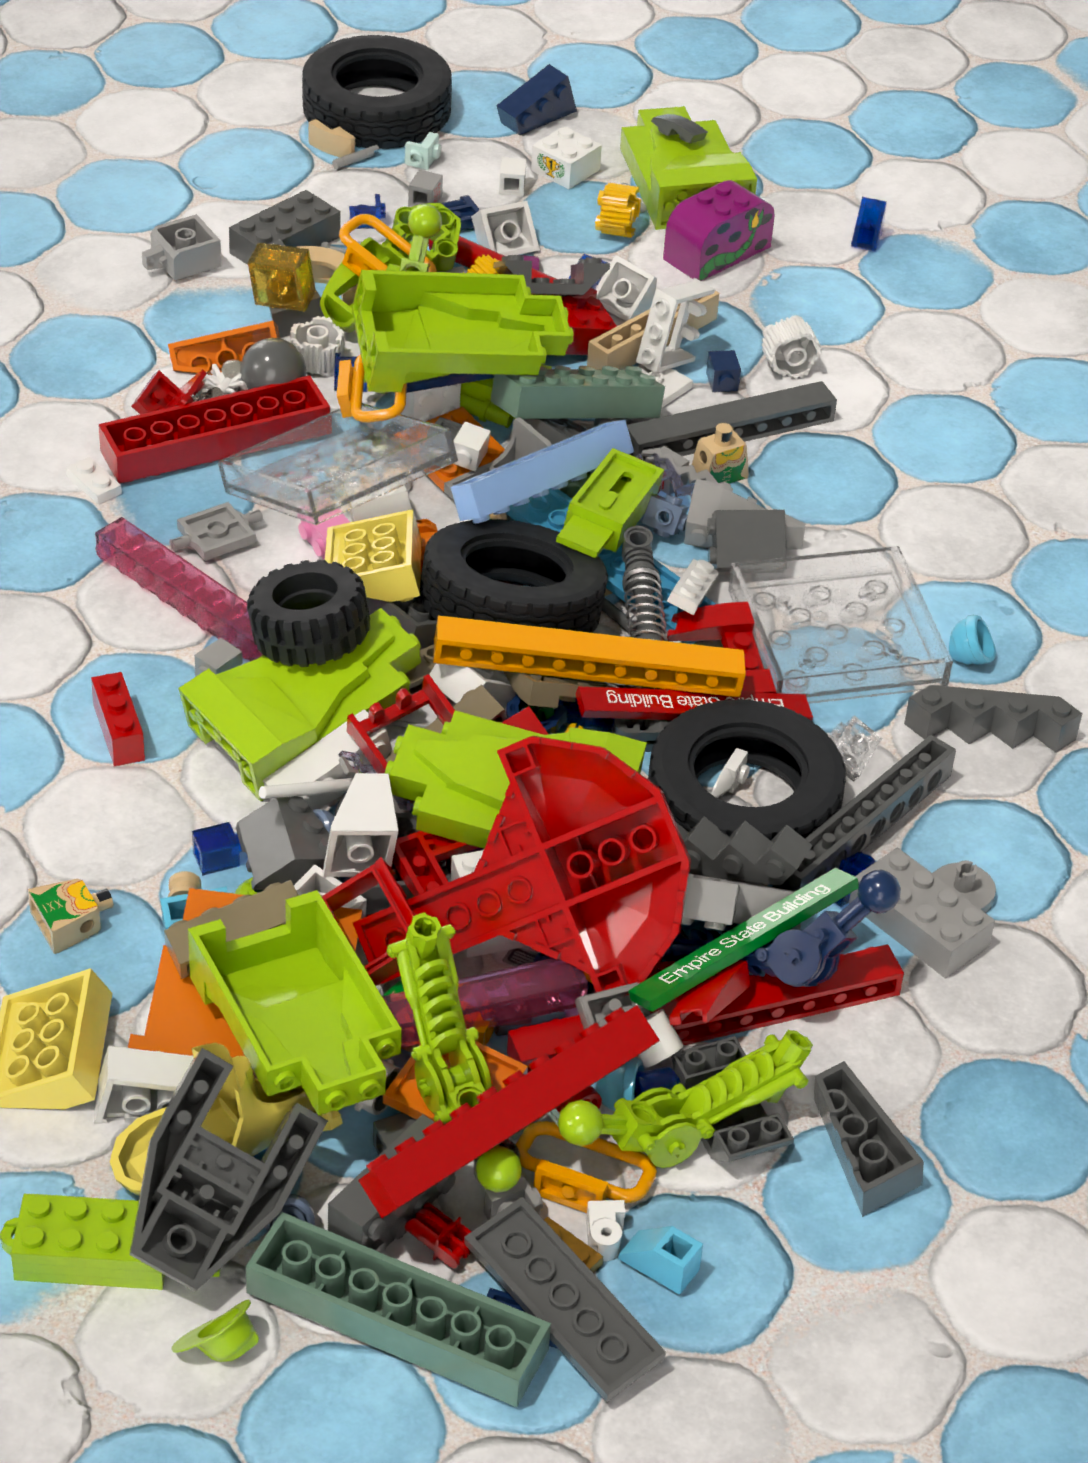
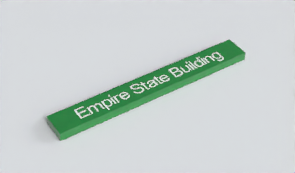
[628,868,859,1012]

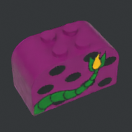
[663,180,775,281]

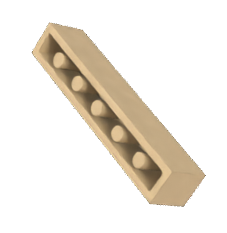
[587,291,720,370]

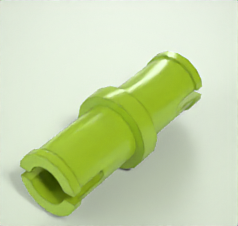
[460,393,514,428]

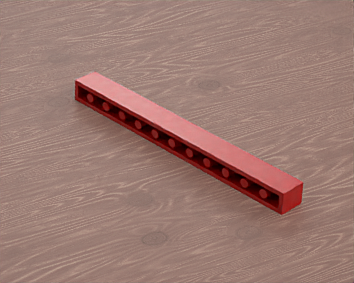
[507,944,904,1073]

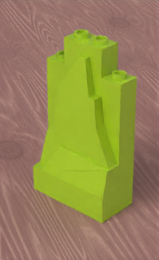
[620,106,757,230]
[352,270,573,392]
[178,608,421,802]
[385,710,647,849]
[188,890,402,1116]

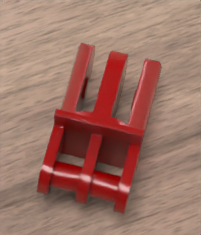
[404,1202,472,1269]

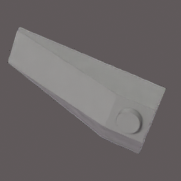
[684,479,806,549]

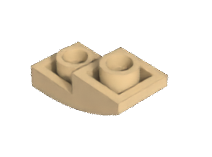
[308,119,355,158]

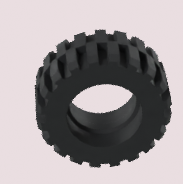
[247,560,370,667]

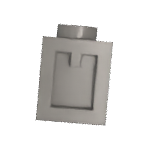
[484,1176,543,1220]

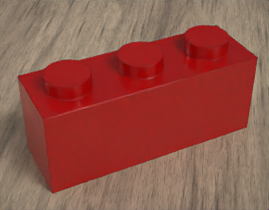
[91,672,145,767]

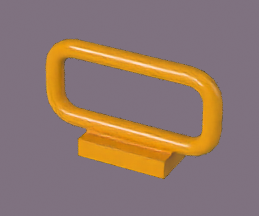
[339,214,437,277]
[337,354,407,423]
[514,1121,657,1213]

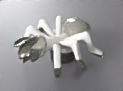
[192,359,248,402]

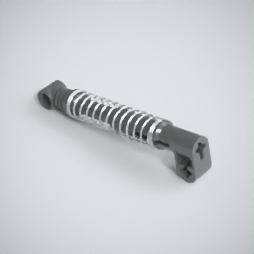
[613,526,672,752]

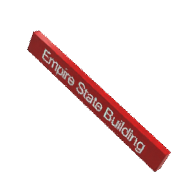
[575,686,813,721]

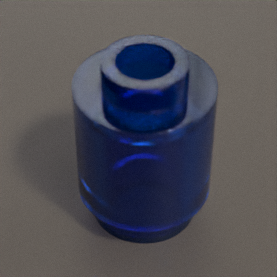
[634,1067,680,1098]

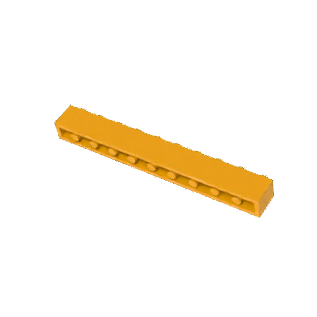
[433,615,746,697]

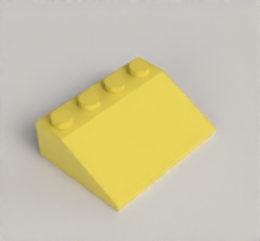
[325,509,421,602]
[0,968,113,1109]

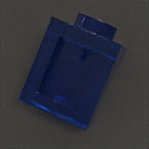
[349,194,386,229]

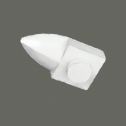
[711,748,750,798]

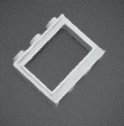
[636,278,715,373]

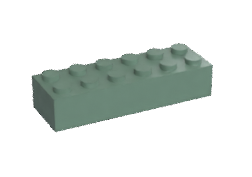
[490,366,665,419]

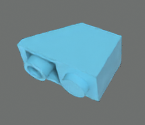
[618,1226,703,1295]

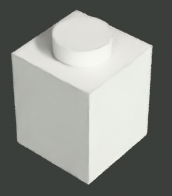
[499,157,526,196]
[449,422,491,472]

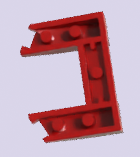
[667,601,777,693]
[392,831,480,897]
[594,960,751,1025]

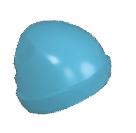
[948,615,996,665]
[595,1057,647,1111]

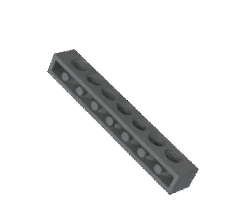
[772,734,956,891]

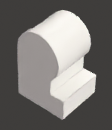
[586,1200,625,1262]

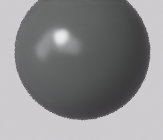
[240,338,306,389]

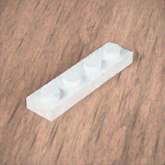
[667,559,719,615]

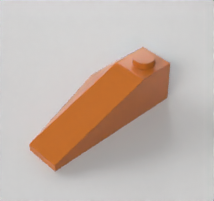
[168,321,280,376]

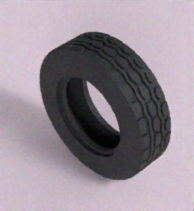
[302,35,452,149]
[419,519,608,633]
[648,699,846,841]

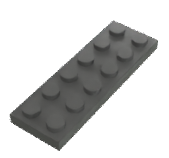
[464,1197,666,1402]

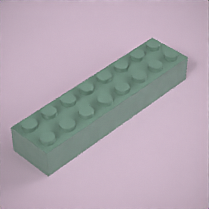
[246,1212,551,1407]

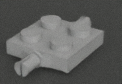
[169,502,263,561]

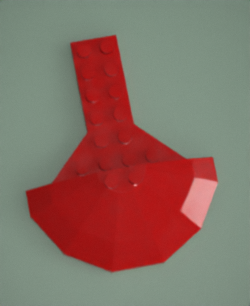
[352,736,691,997]

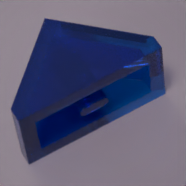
[851,197,887,252]

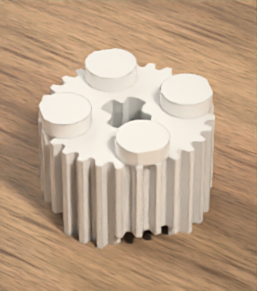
[761,315,822,379]
[290,316,345,377]

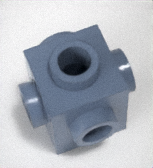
[642,494,689,538]

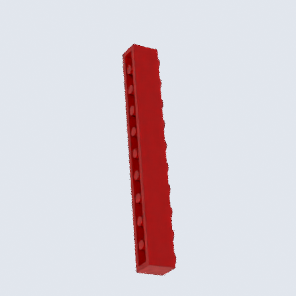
[358,1005,660,1218]

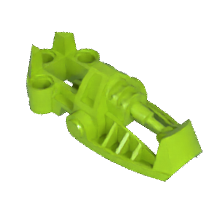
[320,203,461,333]

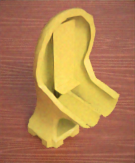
[110,1043,343,1196]

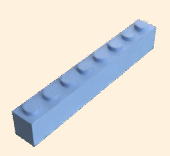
[451,420,634,524]

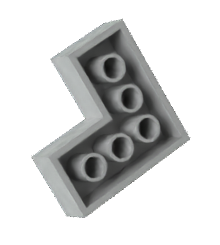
[682,874,801,930]

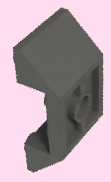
[493,255,610,297]
[671,1036,794,1162]

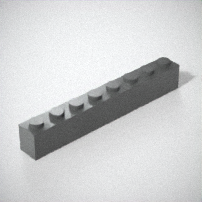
[627,381,837,461]

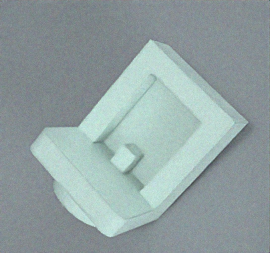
[405,132,441,170]

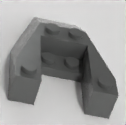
[129,1048,328,1292]

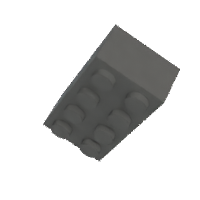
[229,190,341,274]
[328,1114,456,1254]

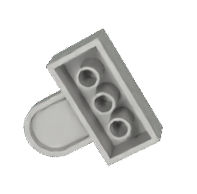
[849,847,996,979]

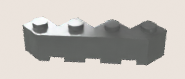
[904,685,1083,753]
[676,816,813,886]

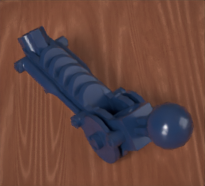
[663,870,901,987]

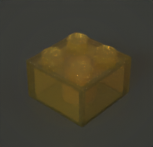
[247,242,316,311]

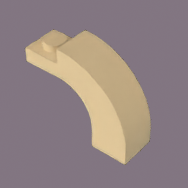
[297,246,358,305]

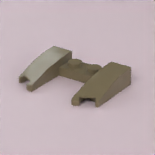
[503,671,637,708]

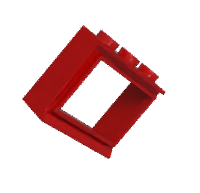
[346,674,455,774]
[321,857,417,986]

